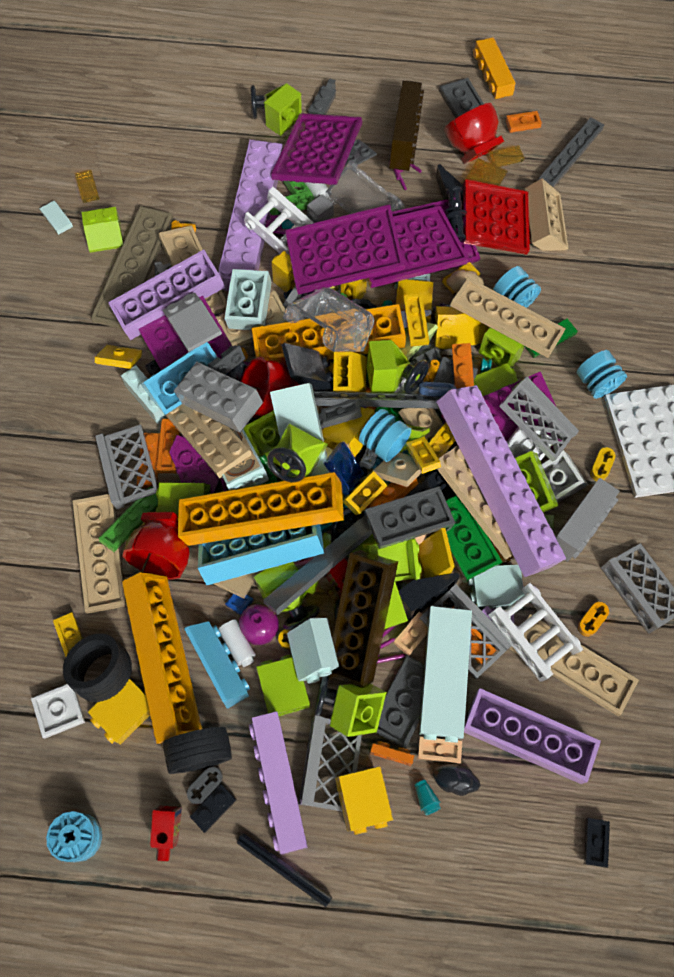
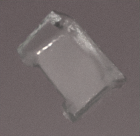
[325,160,406,214]
[283,288,374,352]

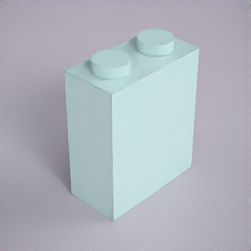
[468,565,525,611]
[287,618,339,683]

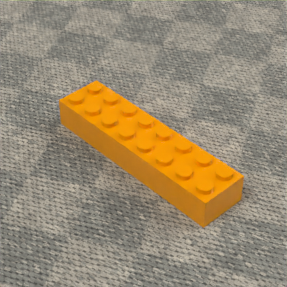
[252,304,406,367]
[178,472,344,546]
[122,572,202,744]

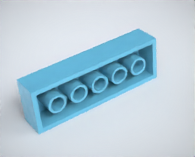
[198,524,324,585]

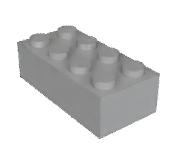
[174,362,263,432]
[556,478,620,562]

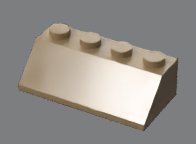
[525,179,569,251]

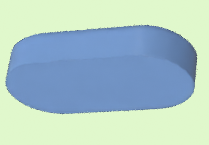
[419,382,456,396]

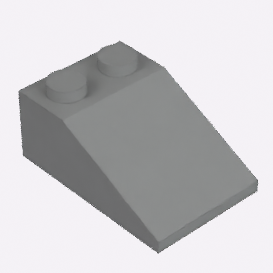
[163,293,222,352]

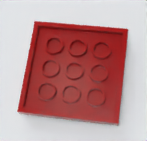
[463,179,530,255]

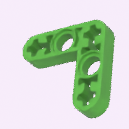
[269,181,314,215]

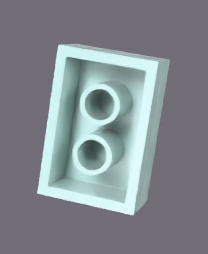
[224,269,272,330]

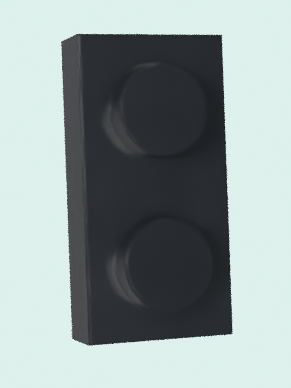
[190,784,237,833]
[584,818,610,868]

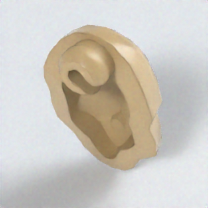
[447,270,484,293]

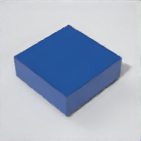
[225,594,254,616]

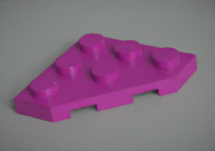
[169,435,221,494]

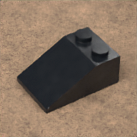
[281,343,334,391]
[397,573,460,622]

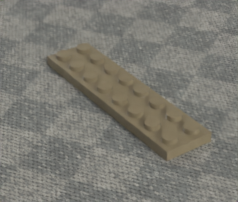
[91,206,173,330]

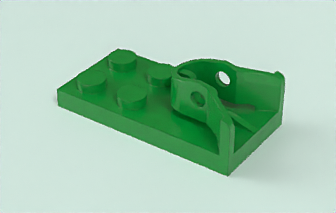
[446,495,502,583]

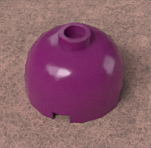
[239,604,279,645]

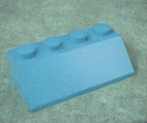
[141,342,217,415]
[184,621,250,709]

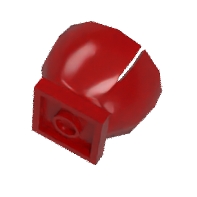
[444,103,504,164]
[241,356,299,419]
[123,512,190,580]

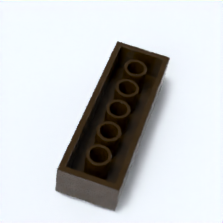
[389,80,424,171]
[329,550,398,688]

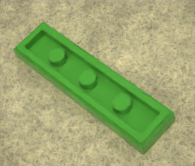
[98,486,158,552]

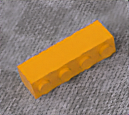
[473,37,516,99]

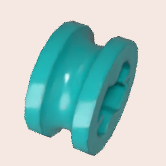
[480,358,492,374]

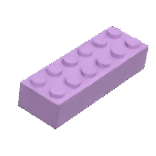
[108,250,225,340]
[464,688,601,784]
[249,712,308,854]

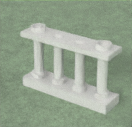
[244,187,314,255]
[488,583,583,682]

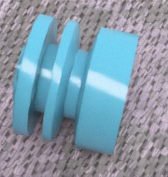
[493,266,541,308]
[576,350,627,399]
[359,409,411,462]
[46,811,102,862]

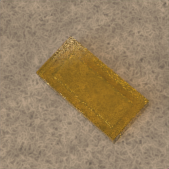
[488,145,525,168]
[75,170,100,203]

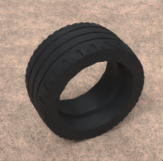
[63,633,132,702]
[163,727,232,774]

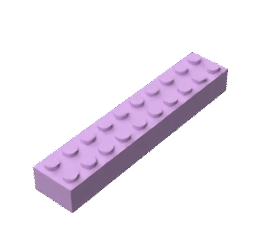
[218,140,283,291]
[437,385,566,577]

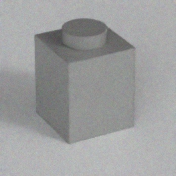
[307,194,334,223]

